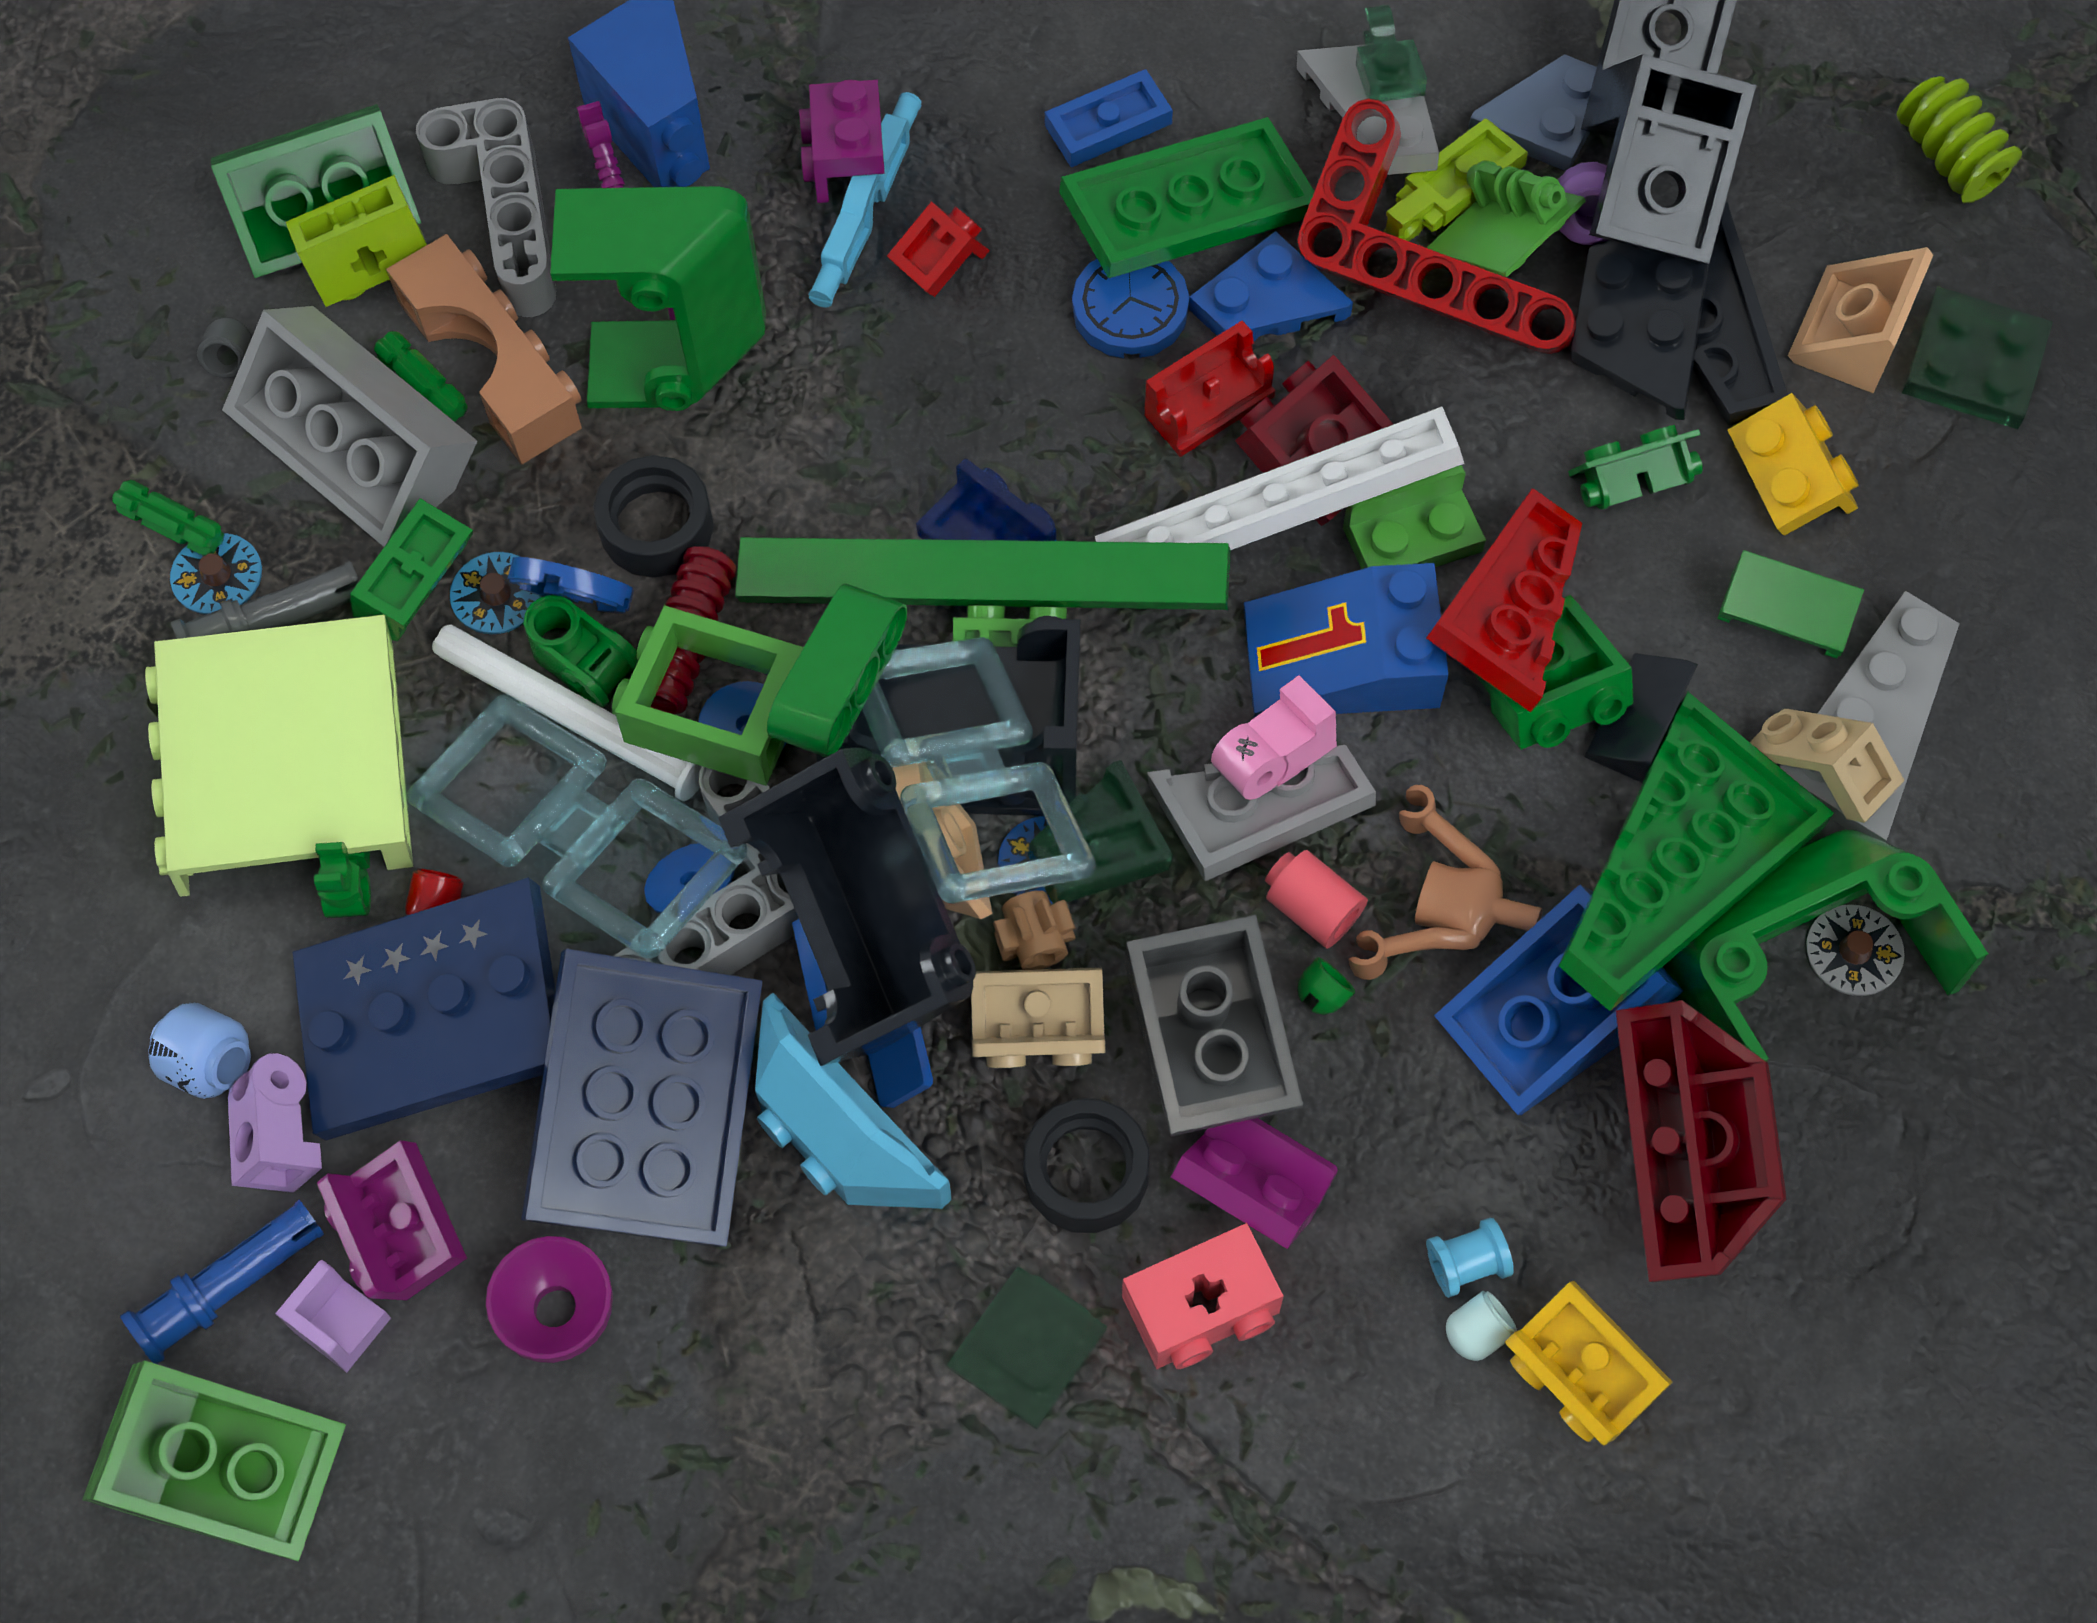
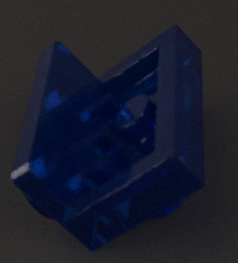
[916,458,1056,541]

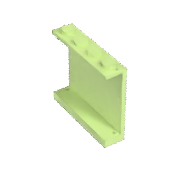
[145,615,413,897]

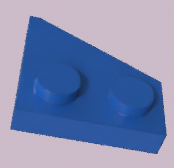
[1189,231,1353,341]

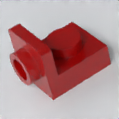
[887,202,990,297]

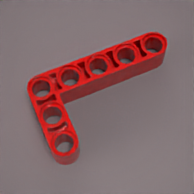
[1298,99,1576,354]

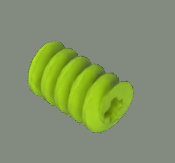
[1896,76,2022,204]

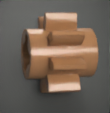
[993,891,1075,970]

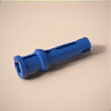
[120,1200,325,1364]

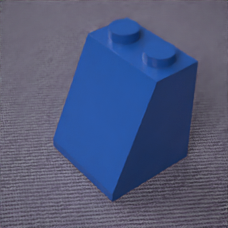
[568,0,710,187]

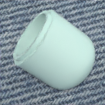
[1446,1291,1517,1361]

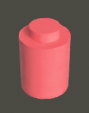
[1265,850,1368,949]

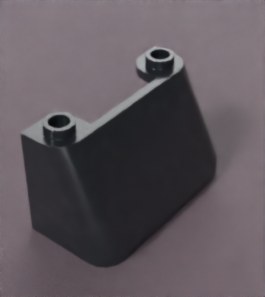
[816,616,1081,816]
[718,748,976,1066]

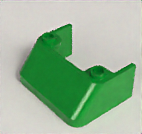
[550,186,766,411]
[1663,830,1988,1062]

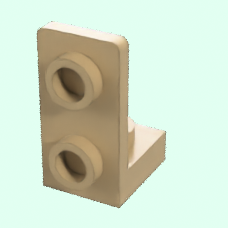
[1750,709,1905,823]

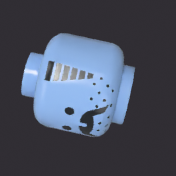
[148,1003,251,1099]

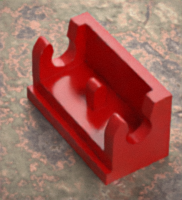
[1145,320,1276,457]

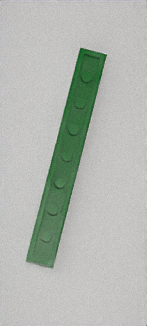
[735,537,1231,610]

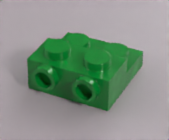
[1472,595,1633,750]

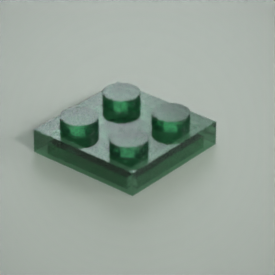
[1902,286,2053,429]

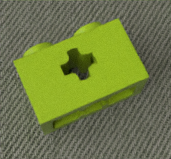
[286,175,427,307]

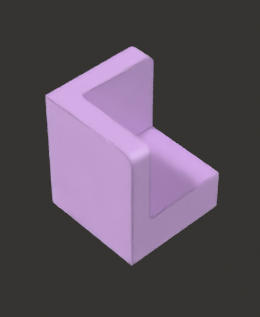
[275,1260,391,1373]

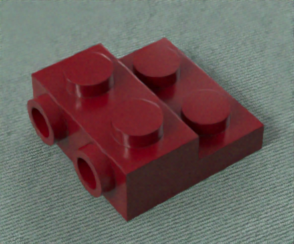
[1235,354,1394,526]

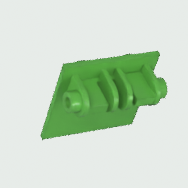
[1427,160,1586,277]

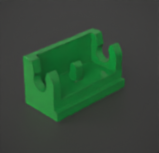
[350,498,473,641]
[1717,550,1864,659]

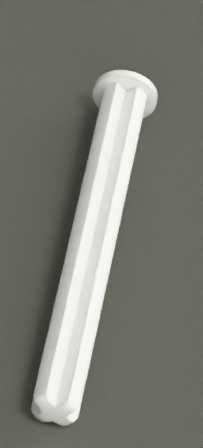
[432,625,702,802]

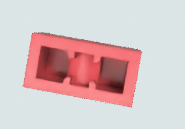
[1122,1223,1284,1369]

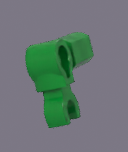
[314,842,371,918]

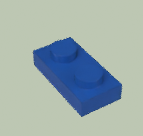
[1045,69,1173,167]

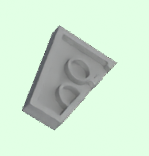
[1297,41,1439,175]
[1147,745,1376,881]

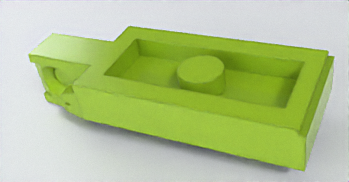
[1384,118,1528,241]

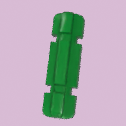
[374,331,468,422]
[112,480,225,556]

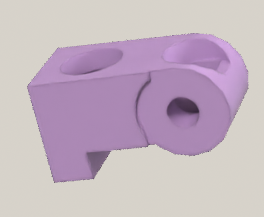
[228,1053,322,1193]

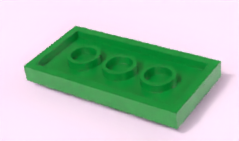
[1059,117,1315,278]

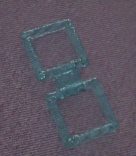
[862,637,1096,904]
[407,695,748,959]

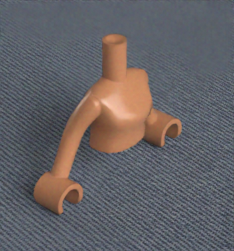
[1349,785,1543,980]

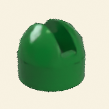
[1297,957,1355,1015]

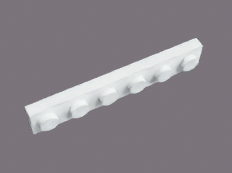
[1095,407,1464,550]

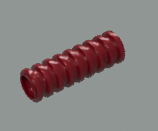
[650,546,737,714]

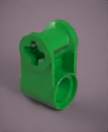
[523,595,638,709]

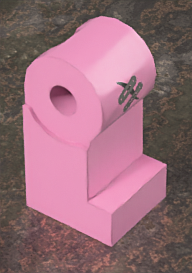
[1211,675,1337,800]

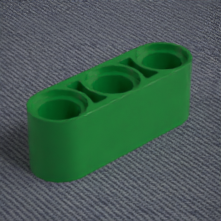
[767,583,907,757]

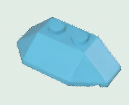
[755,993,952,1209]

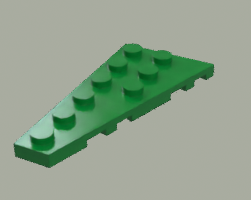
[1558,692,1834,1011]

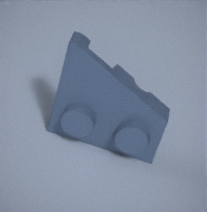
[1468,54,1597,171]

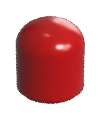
[405,868,464,916]

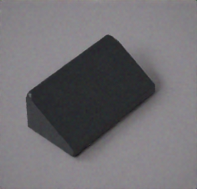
[1585,653,1698,783]

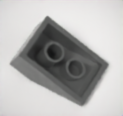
[1124,915,1303,1136]

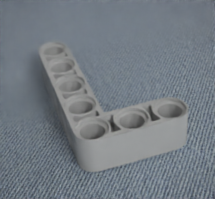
[614,766,798,975]

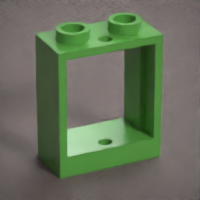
[612,605,804,786]

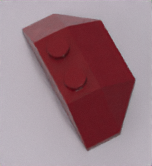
[1616,1000,1787,1283]

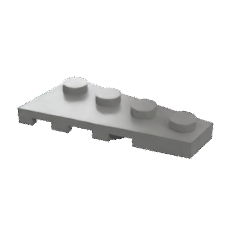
[1779,591,1960,842]

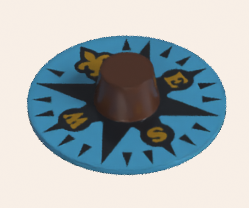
[170,533,262,615]
[450,552,541,634]

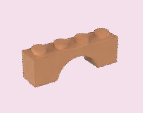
[386,234,582,465]

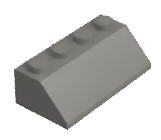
[222,306,477,547]

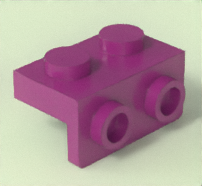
[799,80,885,203]
[317,1140,467,1301]

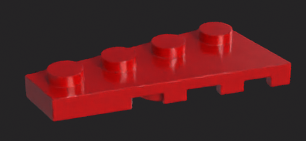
[1426,488,1582,712]

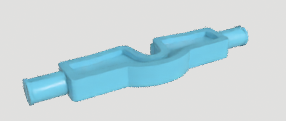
[808,92,922,308]

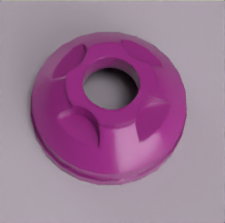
[486,1236,613,1363]

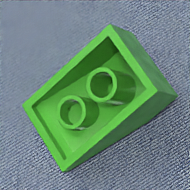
[82,1360,346,1561]

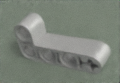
[416,98,556,317]

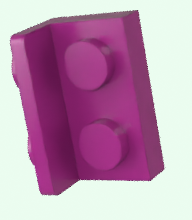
[1171,1118,1338,1249]

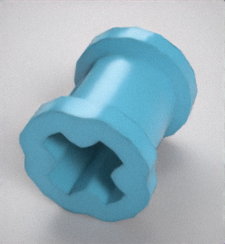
[1426,1217,1514,1298]

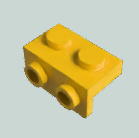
[1727,393,1859,536]
[1505,1281,1673,1446]

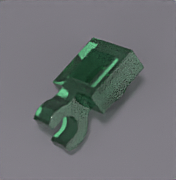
[1356,5,1427,102]

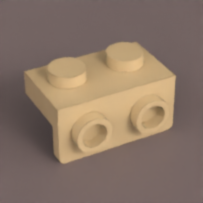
[971,967,1105,1068]

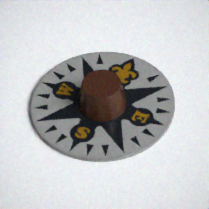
[1806,905,1904,996]

